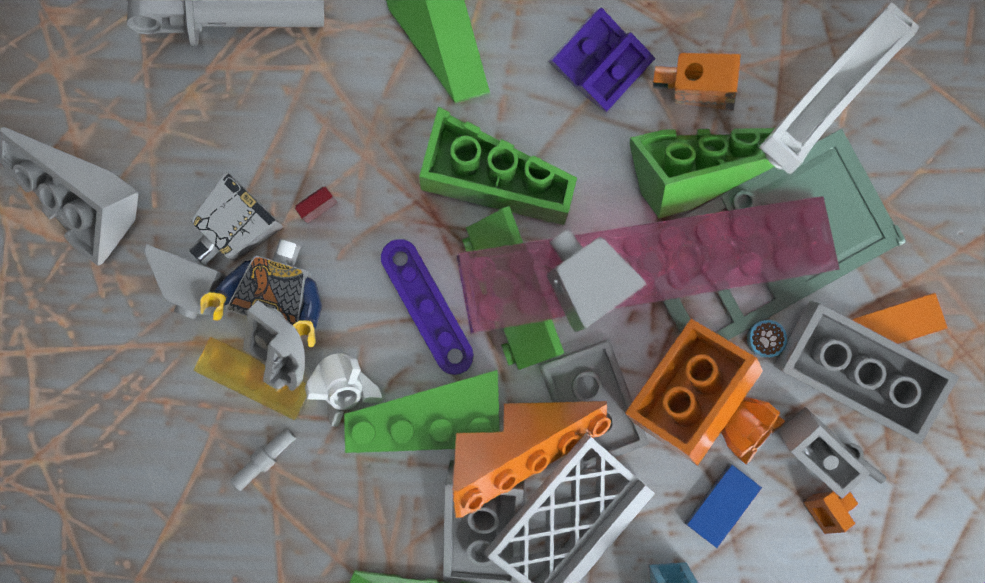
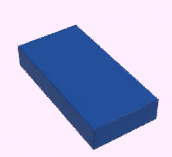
[685,464,762,548]

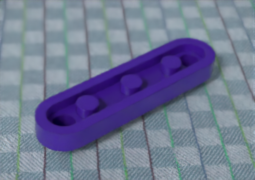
[381,239,474,375]

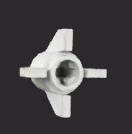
[305,353,382,427]

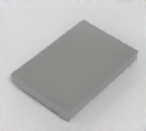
[538,339,649,470]

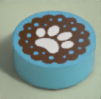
[747,320,787,358]

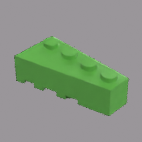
[419,106,577,225]
[344,370,500,453]

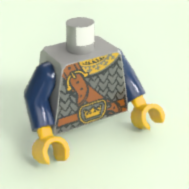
[200,239,322,347]

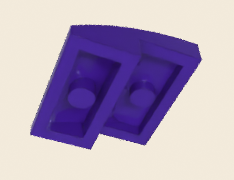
[548,7,656,112]

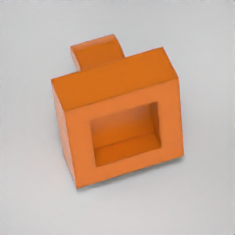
[803,491,858,534]

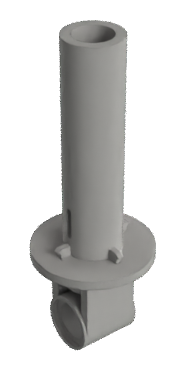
[127,0,324,46]

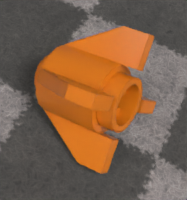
[721,397,785,465]

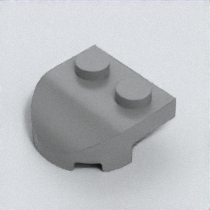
[243,301,305,391]

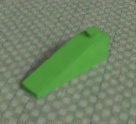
[386,0,490,103]
[629,128,775,218]

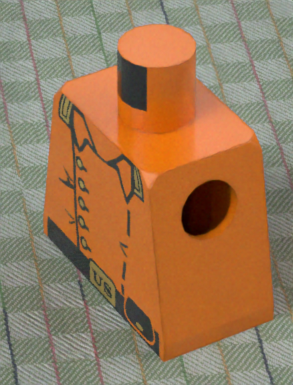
[653,53,741,111]

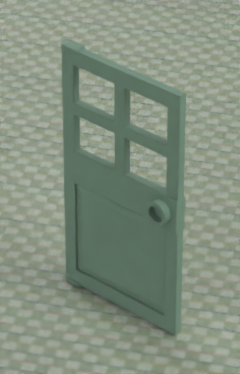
[631,129,906,340]

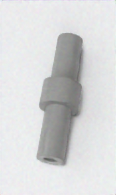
[230,427,296,491]

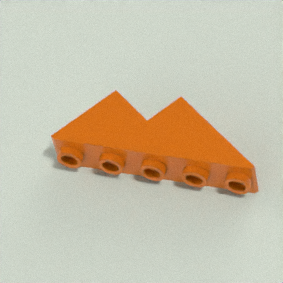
[453,401,611,518]

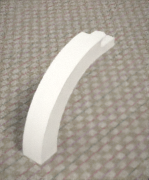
[759,2,919,174]

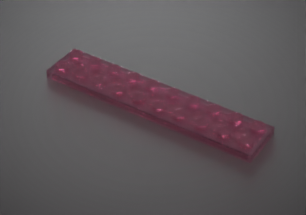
[456,196,840,334]

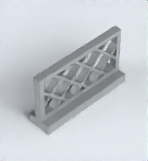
[484,433,655,583]

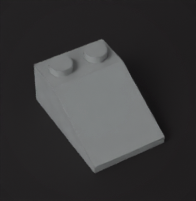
[443,460,525,583]

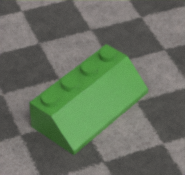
[462,206,564,370]

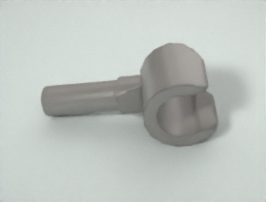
[846,443,887,484]

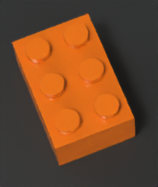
[625,318,763,466]

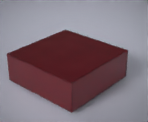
[295,186,338,224]

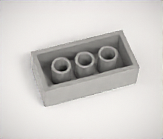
[774,301,959,445]

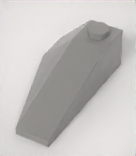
[0,127,138,266]

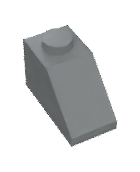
[144,244,226,319]
[778,407,870,499]

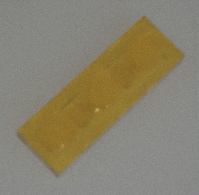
[193,337,307,420]

